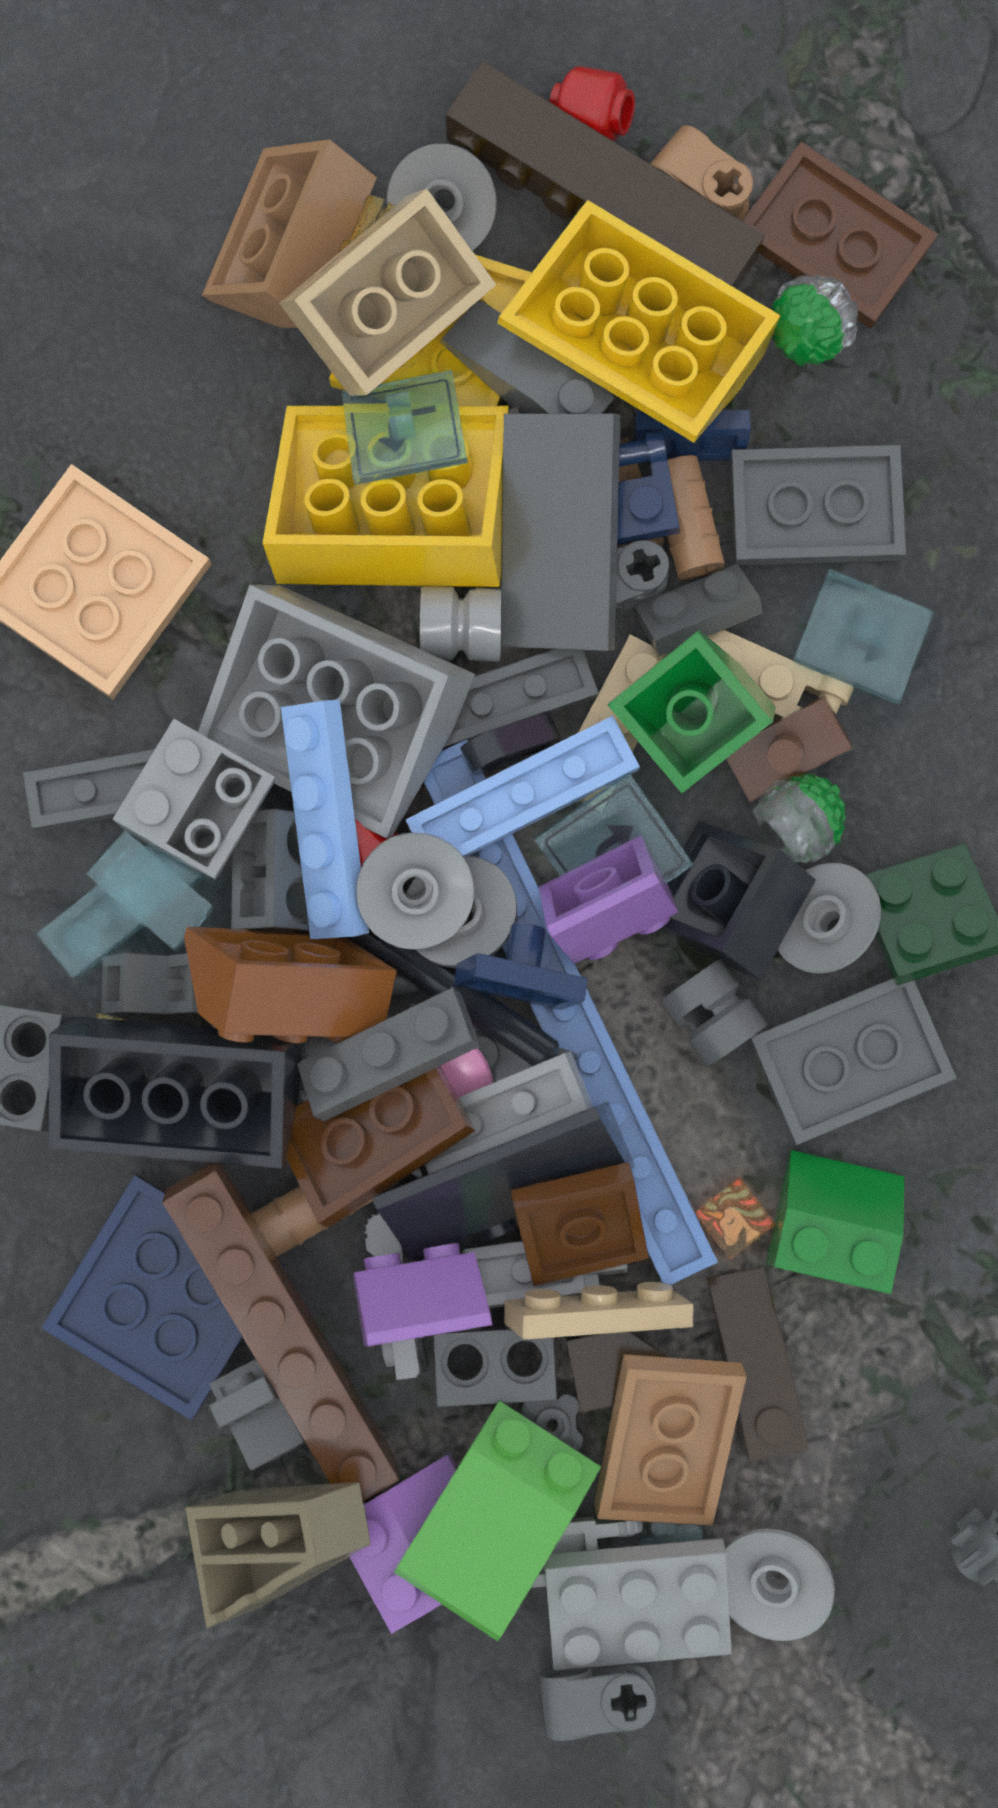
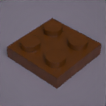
[510,1162,649,1286]

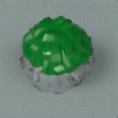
[772,274,858,367]
[752,773,846,864]

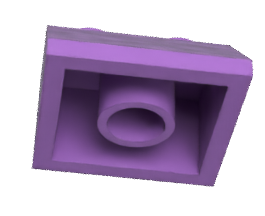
[539,835,678,964]
[353,1243,492,1346]
[350,1453,457,1634]

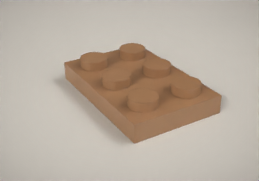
[594,1355,747,1525]

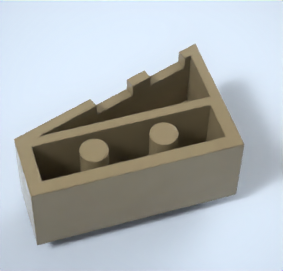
[185,1482,371,1629]

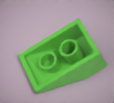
[394,1401,601,1641]

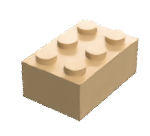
[279,188,496,396]

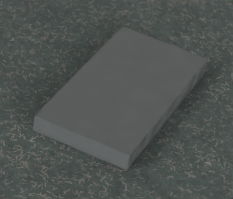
[501,414,620,651]

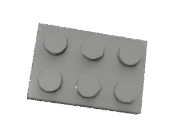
[545,1538,732,1671]

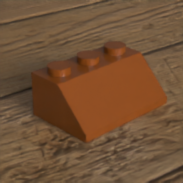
[184,926,397,1043]

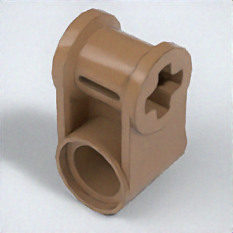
[650,125,753,221]

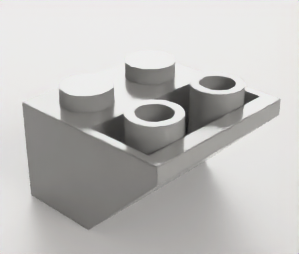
[113,719,276,880]

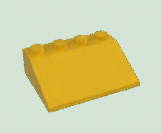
[497,200,780,443]
[262,406,510,587]

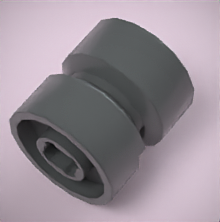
[660,958,768,1068]

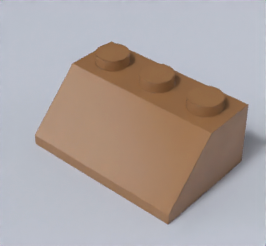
[202,139,377,328]

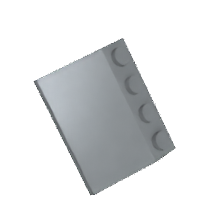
[198,585,475,838]

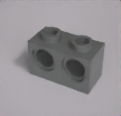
[231,809,309,932]
[0,1005,70,1132]
[434,1324,557,1407]

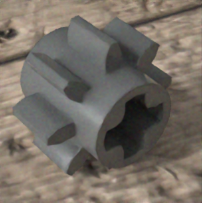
[950,1508,998,1586]

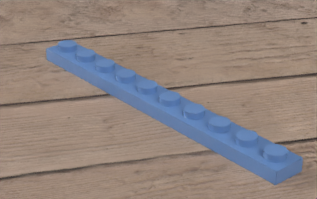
[423,739,718,1285]

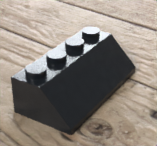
[49,1016,301,1169]
[372,1101,635,1259]

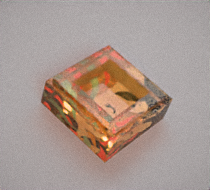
[694,1177,776,1260]

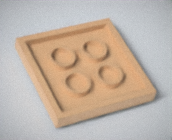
[0,464,212,700]

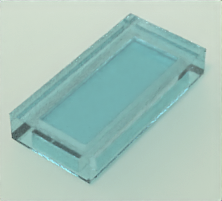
[87,831,214,951]

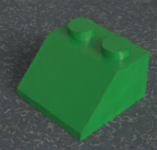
[608,629,776,793]
[765,1150,904,1294]

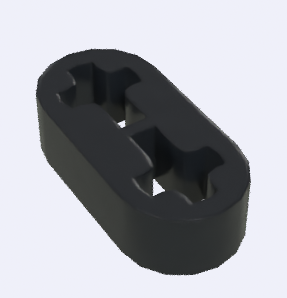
[460,713,562,775]

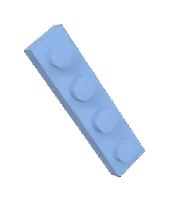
[281,699,369,939]
[406,716,640,858]

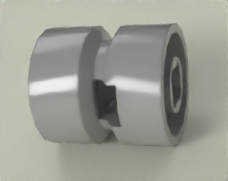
[420,586,502,662]

